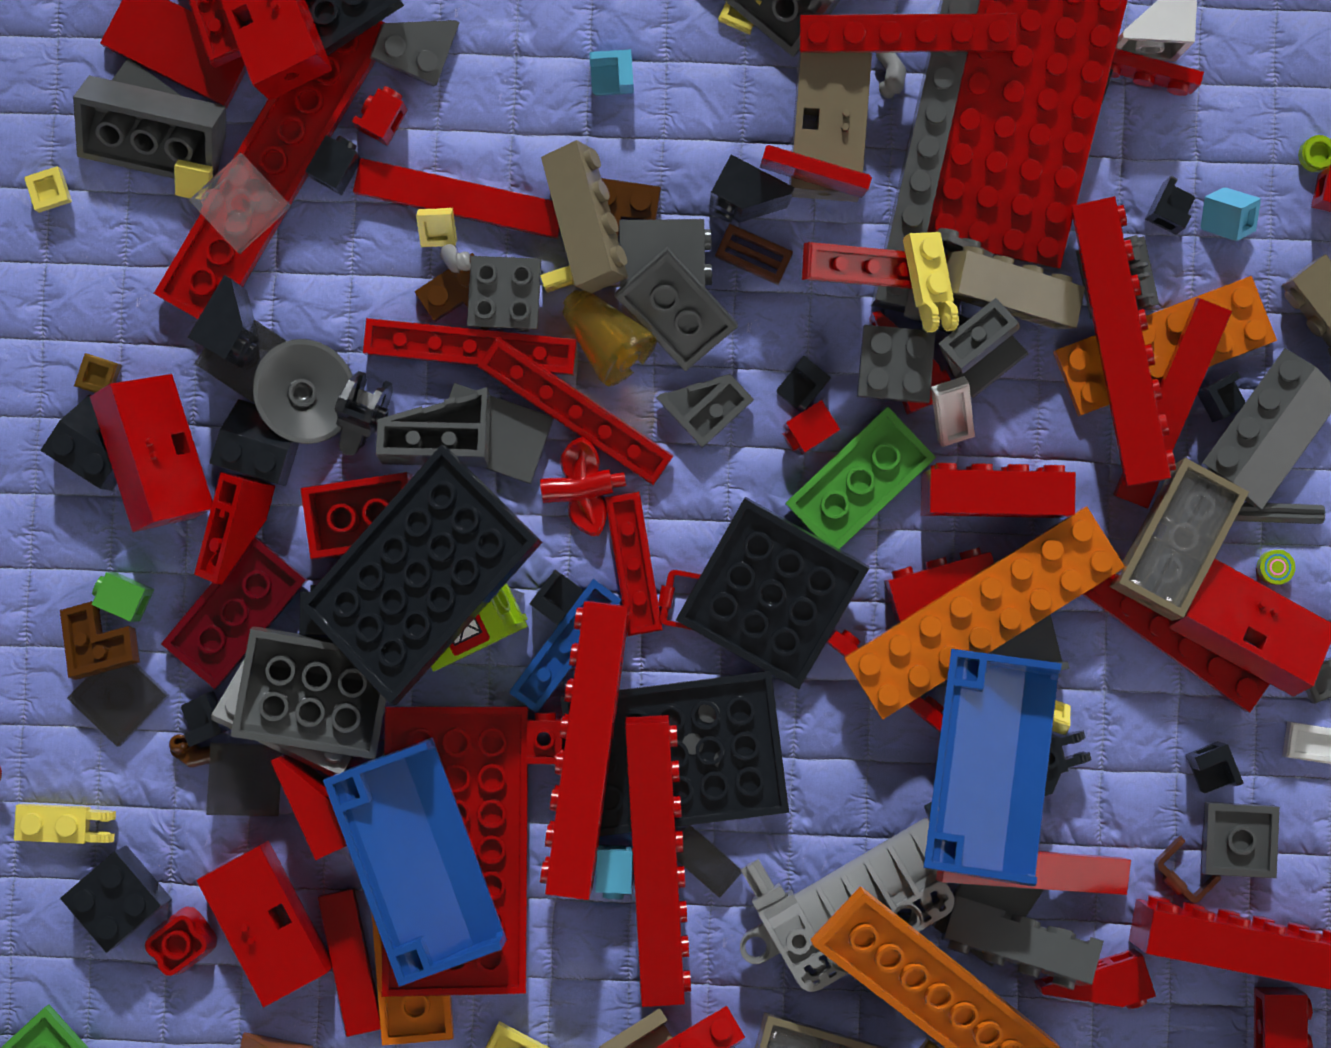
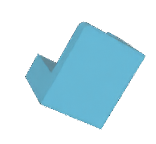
[589,49,634,96]
[1201,188,1261,241]

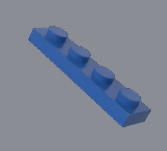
[509,579,622,713]

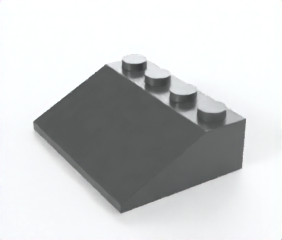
[231,626,386,759]

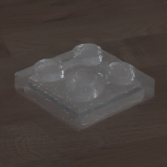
[189,152,291,254]

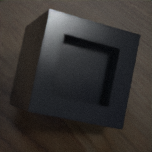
[1145,176,1195,235]
[776,356,831,413]
[1197,371,1246,423]
[529,570,583,625]
[181,691,230,747]
[1185,741,1244,793]

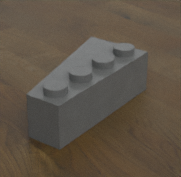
[941,896,1104,990]

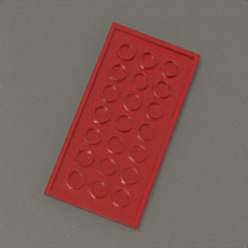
[927,0,1128,269]
[381,706,528,997]

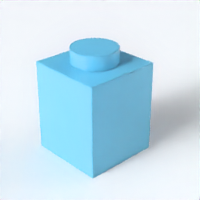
[595,845,633,899]

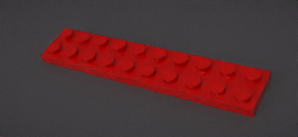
[153,21,385,319]

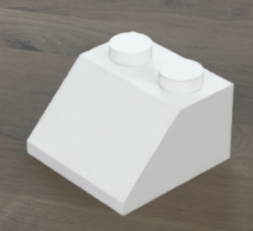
[1116,0,1197,62]

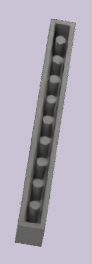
[871,0,979,313]

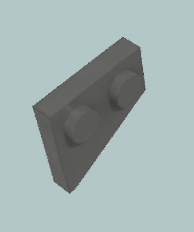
[369,20,460,87]
[656,374,754,448]

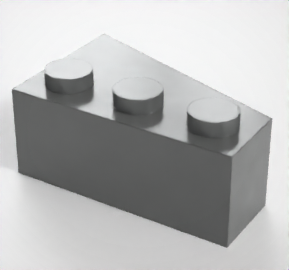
[376,387,491,467]

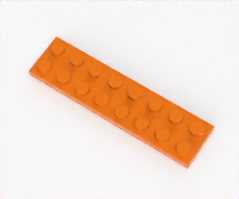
[843,506,1125,720]
[810,886,1060,1048]

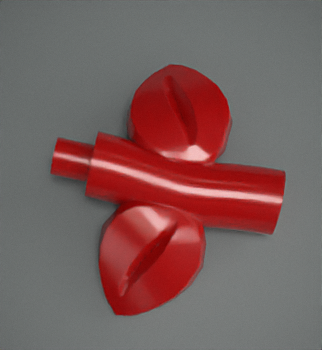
[540,437,626,536]

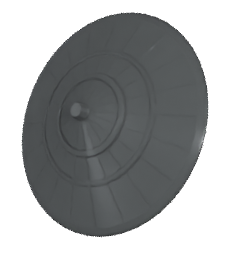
[253,339,353,444]

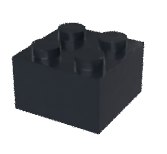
[60,845,172,953]

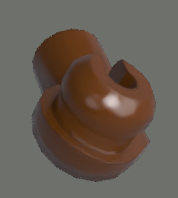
[169,734,222,768]

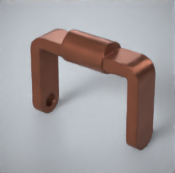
[1154,836,1221,903]

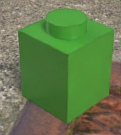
[91,572,154,622]

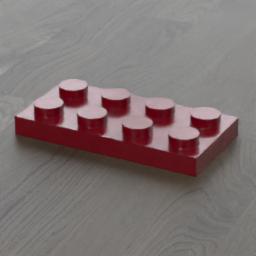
[161,536,308,689]

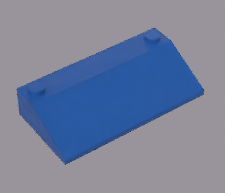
[923,649,1062,887]
[323,737,507,987]

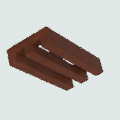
[715,223,793,285]

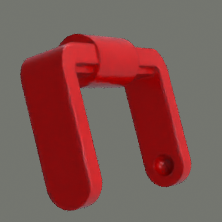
[658,570,701,630]

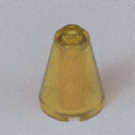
[562,290,657,387]

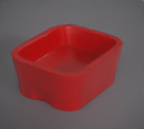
[145,906,217,976]

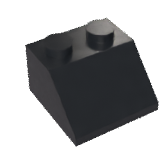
[709,154,795,223]
[187,275,259,368]
[40,394,117,491]
[210,399,299,486]

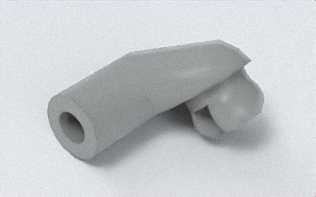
[876,53,906,99]
[440,244,471,273]

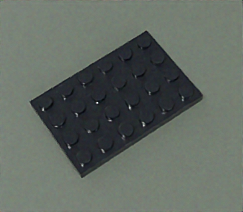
[299,444,543,705]
[560,671,789,836]

